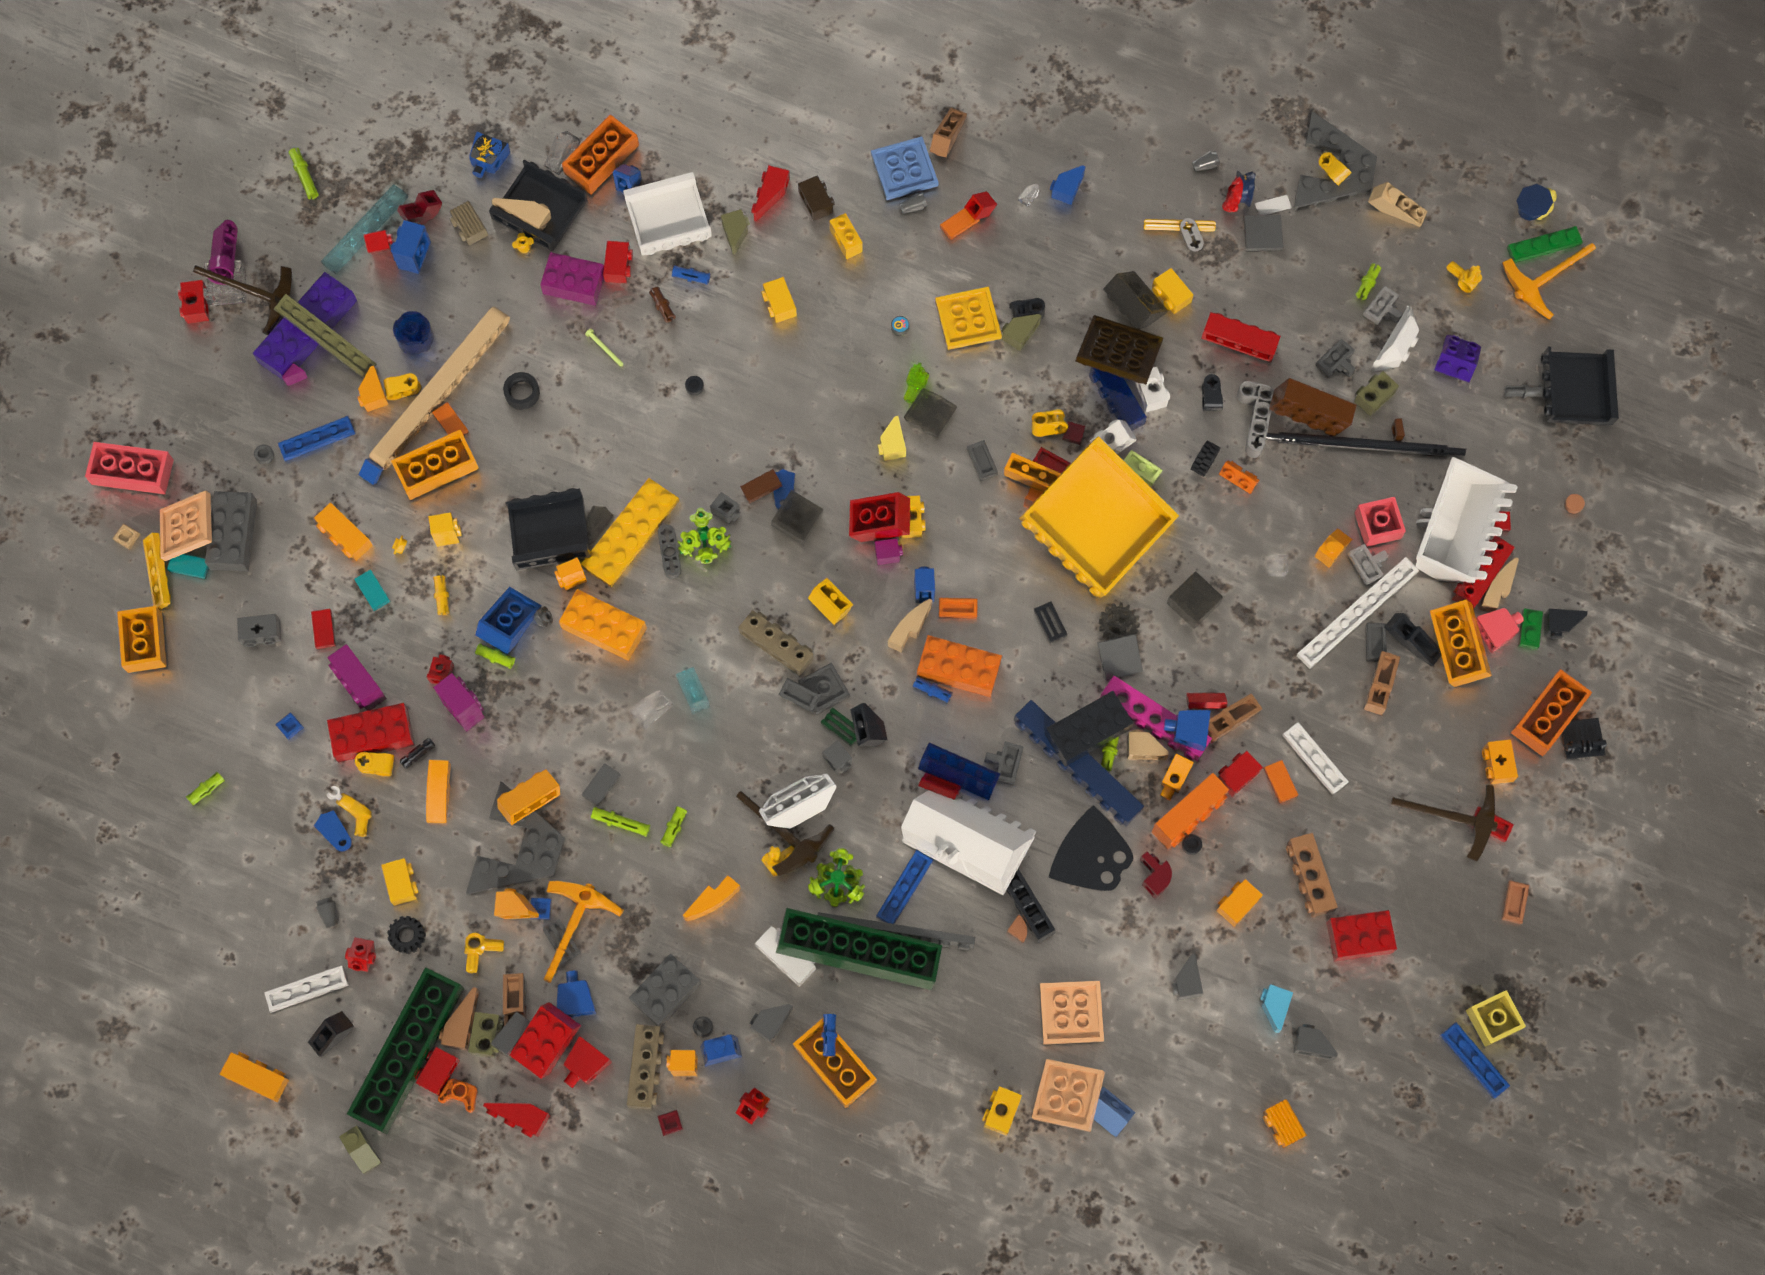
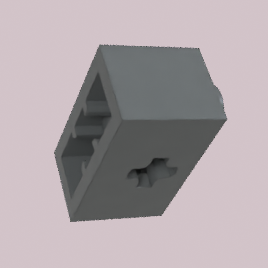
[237,614,281,647]

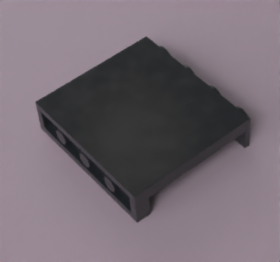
[489,160,587,252]
[1541,346,1619,425]
[505,488,591,571]

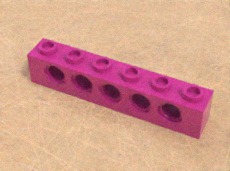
[1100,676,1212,762]

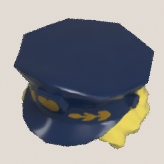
[1516,184,1557,221]

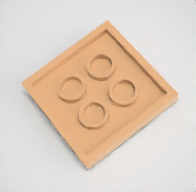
[160,490,212,561]
[1040,981,1104,1045]
[1032,1059,1105,1132]

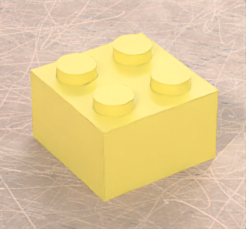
[1466,990,1526,1047]

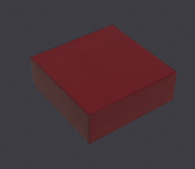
[1062,421,1086,445]
[657,1110,683,1136]

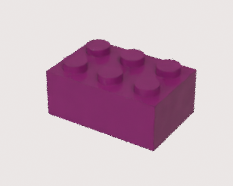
[540,252,604,306]
[327,644,387,711]
[433,673,485,732]

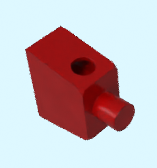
[564,1036,612,1088]

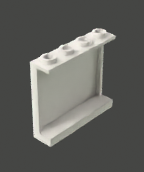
[623,172,712,255]

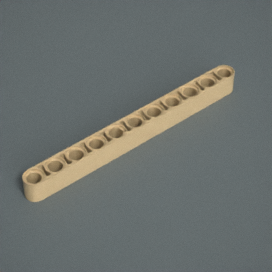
[369,306,510,470]

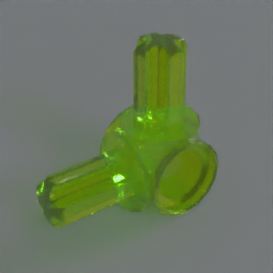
[903,362,929,403]

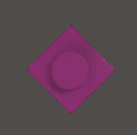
[875,539,903,565]

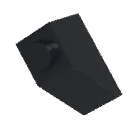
[1544,609,1588,639]
[850,703,888,746]
[308,1011,354,1057]

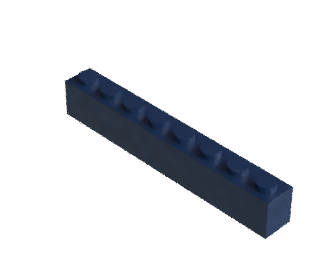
[1014,700,1144,827]

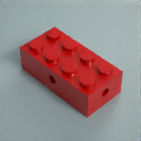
[327,703,415,763]

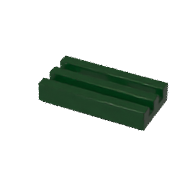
[821,707,857,746]

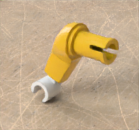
[327,786,372,837]

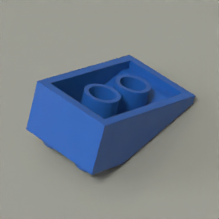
[475,586,542,655]

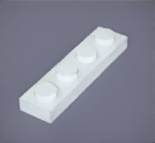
[1282,723,1348,795]
[264,965,349,1013]

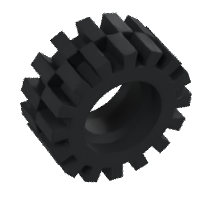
[1190,440,1221,477]
[387,916,426,954]

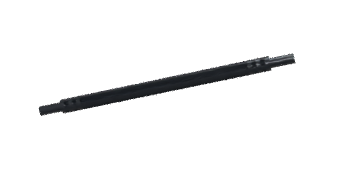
[1266,432,1466,456]

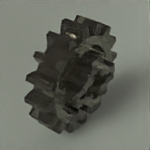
[1098,602,1140,639]

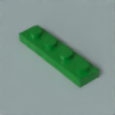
[1507,226,1583,263]

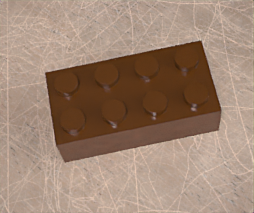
[1269,378,1357,436]

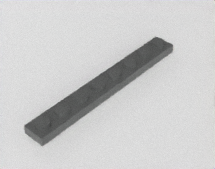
[818,912,976,950]

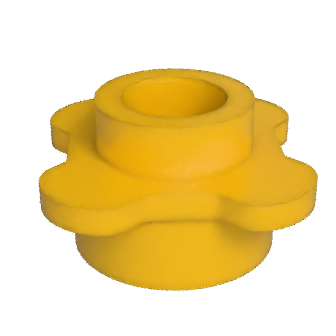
[512,233,534,253]
[392,535,407,554]

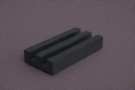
[1034,601,1068,644]

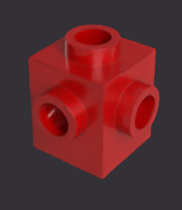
[345,937,376,972]
[735,1087,771,1125]

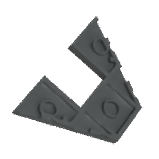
[1294,112,1377,210]
[466,781,565,895]

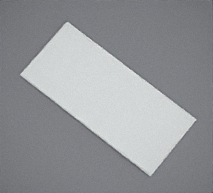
[1254,195,1292,215]

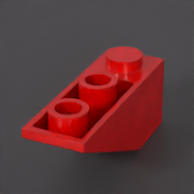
[751,165,790,221]
[483,1103,550,1138]

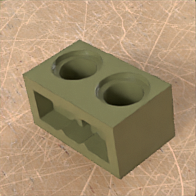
[1354,371,1399,416]
[468,1012,504,1058]

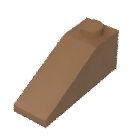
[929,108,967,158]
[439,987,480,1051]

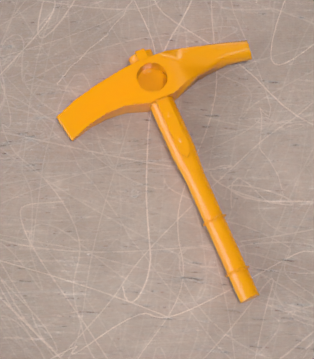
[1502,243,1596,320]
[543,881,624,983]

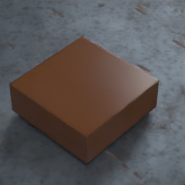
[1391,418,1405,442]

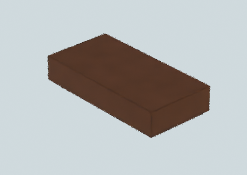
[740,469,782,504]

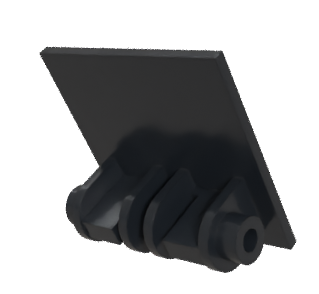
[1562,718,1607,759]

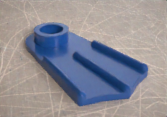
[773,469,795,511]
[314,810,352,852]

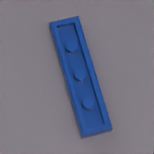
[278,416,356,461]
[876,850,933,924]
[1440,1022,1510,1099]

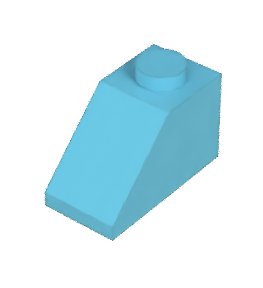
[1260,984,1293,1033]

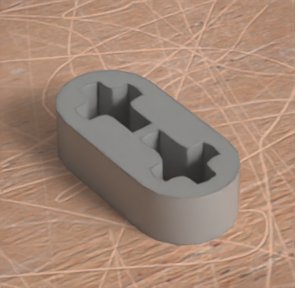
[1179,218,1204,252]

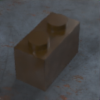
[798,175,835,221]

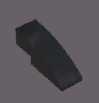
[1384,613,1442,666]

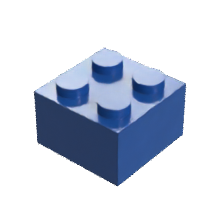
[391,220,431,274]

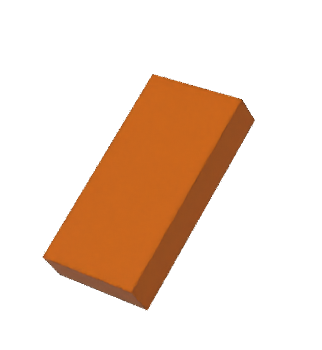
[940,208,980,240]
[432,402,469,436]
[939,598,977,619]
[1263,760,1298,803]

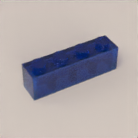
[1089,367,1147,431]
[918,742,1000,800]

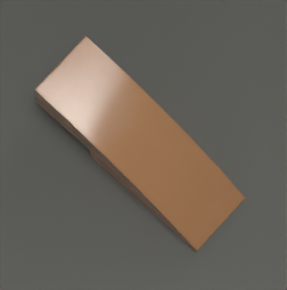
[1364,651,1400,715]
[1208,694,1262,743]
[503,973,526,1026]

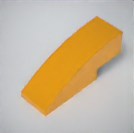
[426,760,451,823]
[683,875,741,921]

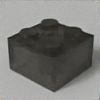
[771,490,824,545]
[1167,571,1223,629]

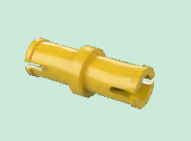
[433,575,450,615]

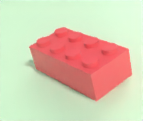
[85,442,174,494]

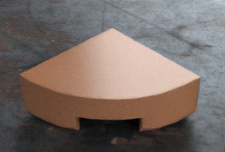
[1007,915,1027,943]

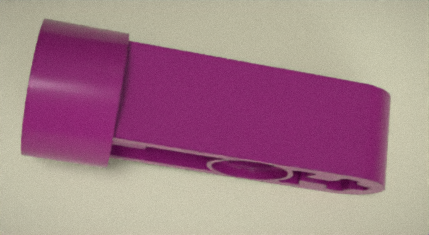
[208,219,238,285]

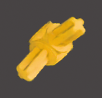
[1446,261,1482,293]
[761,846,794,876]
[464,933,504,973]

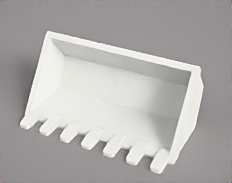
[1416,457,1518,583]
[901,790,1036,895]

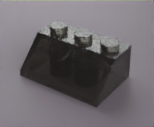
[1103,271,1168,329]

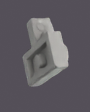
[1363,286,1403,325]
[1347,544,1389,586]

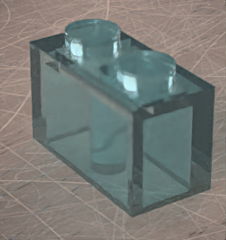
[676,667,710,715]

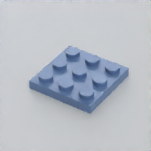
[871,137,939,200]

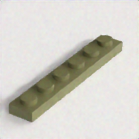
[274,294,377,378]

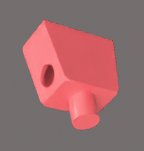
[1476,608,1524,653]

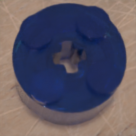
[393,311,434,354]

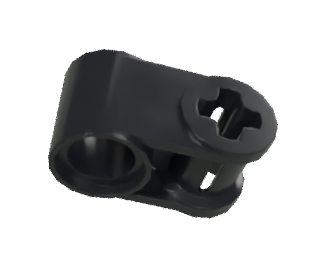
[1009,298,1045,319]
[1202,374,1223,411]

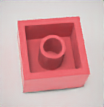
[1354,497,1406,547]

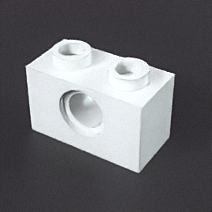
[1135,367,1170,412]
[1090,419,1137,454]

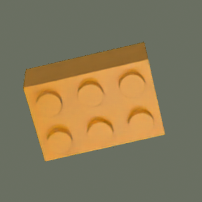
[117,606,167,673]

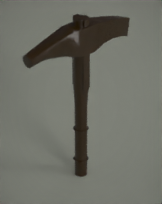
[193,265,292,335]
[1391,785,1498,862]
[736,791,834,876]

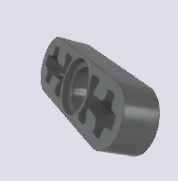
[658,524,681,579]

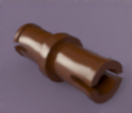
[649,287,676,323]

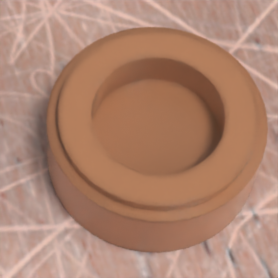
[1564,494,1585,514]

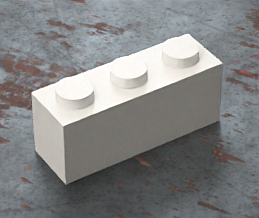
[755,926,816,987]

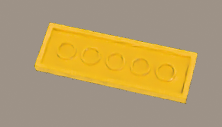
[581,478,680,588]

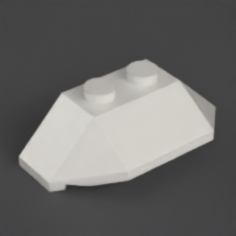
[1370,305,1419,372]
[759,773,836,829]

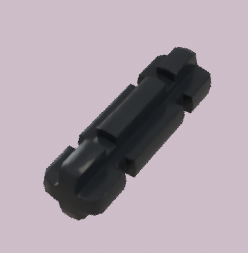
[400,738,435,768]

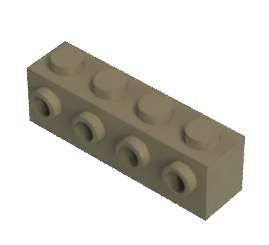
[738,610,814,677]
[627,1024,665,1110]

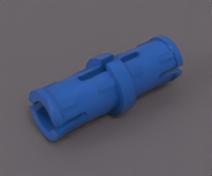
[672,265,710,285]
[913,676,953,703]
[821,1014,838,1056]

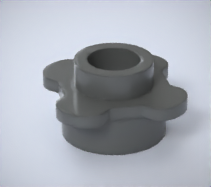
[534,606,553,627]

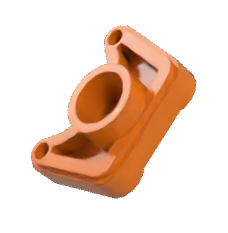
[438,1078,478,1113]

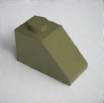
[721,209,750,254]
[1001,314,1042,351]
[339,1125,382,1174]

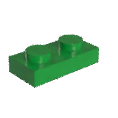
[1518,608,1543,649]

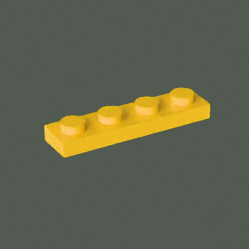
[143,533,171,611]

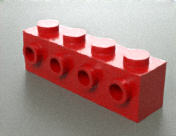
[1201,312,1281,362]
[1452,536,1515,609]

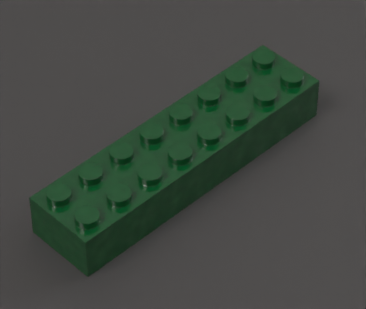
[775,908,942,990]
[347,967,465,1135]

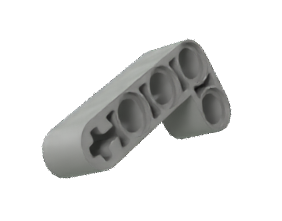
[1237,381,1274,458]

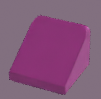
[282,363,307,386]

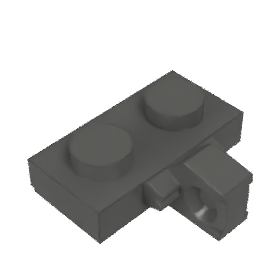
[1316,339,1356,377]
[984,741,1024,785]

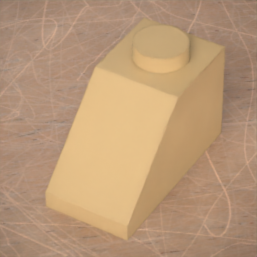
[1127,729,1168,760]

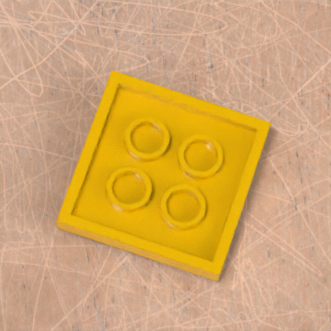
[935,286,1002,350]

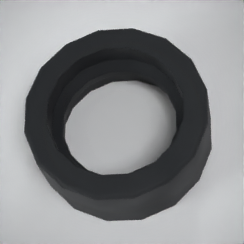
[503,372,540,410]

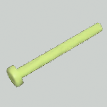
[585,328,624,367]

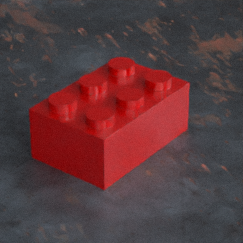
[849,492,910,542]
[1326,910,1397,962]
[509,1002,581,1079]

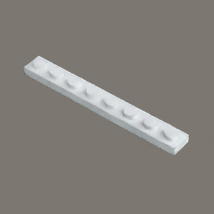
[1296,557,1419,669]

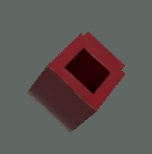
[397,190,443,225]
[1140,851,1172,899]

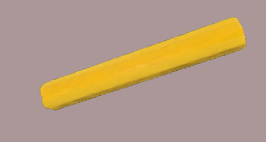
[1143,219,1216,231]

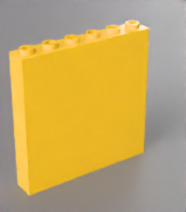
[1019,436,1179,598]

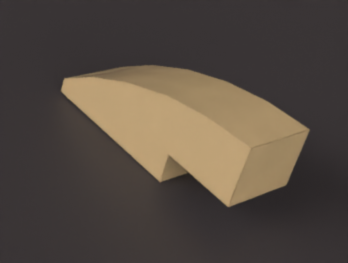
[1479,558,1519,613]
[888,599,933,653]

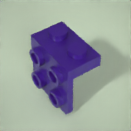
[1434,335,1481,382]

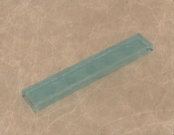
[321,184,408,274]

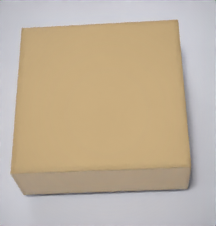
[112,523,141,550]

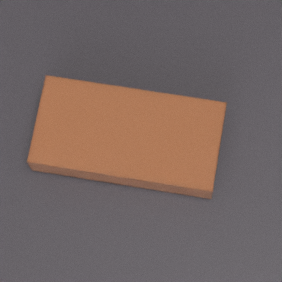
[1502,880,1529,924]

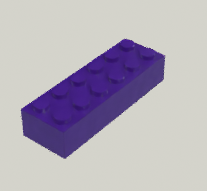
[252,272,357,381]

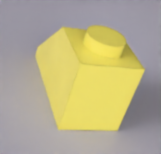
[877,416,906,461]

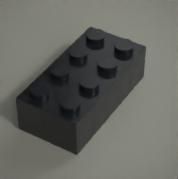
[1045,691,1134,767]

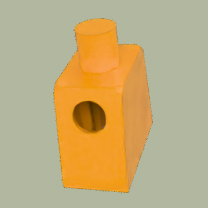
[1160,754,1194,801]

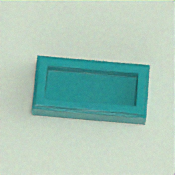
[167,554,209,579]
[354,569,391,611]

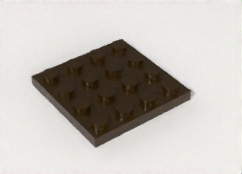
[1075,315,1164,385]

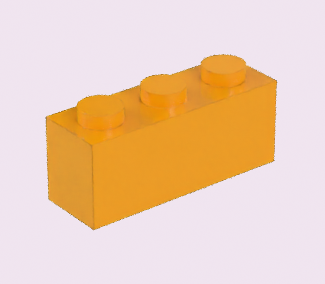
[1004,452,1061,492]
[314,502,373,561]
[497,769,560,825]
[219,1052,289,1103]

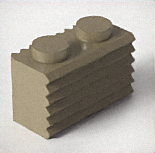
[449,201,488,246]

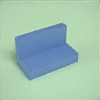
[1094,1087,1136,1137]

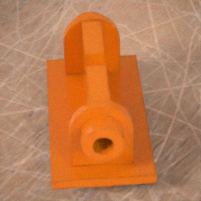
[1219,460,1260,494]

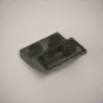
[904,388,957,437]

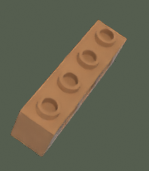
[1286,833,1338,918]

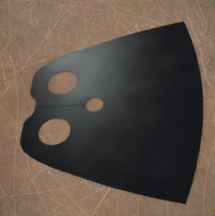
[1049,805,1133,891]

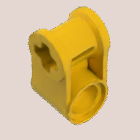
[1318,152,1352,186]
[383,373,422,400]
[1031,409,1068,437]
[355,752,394,776]

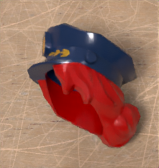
[1222,171,1256,213]

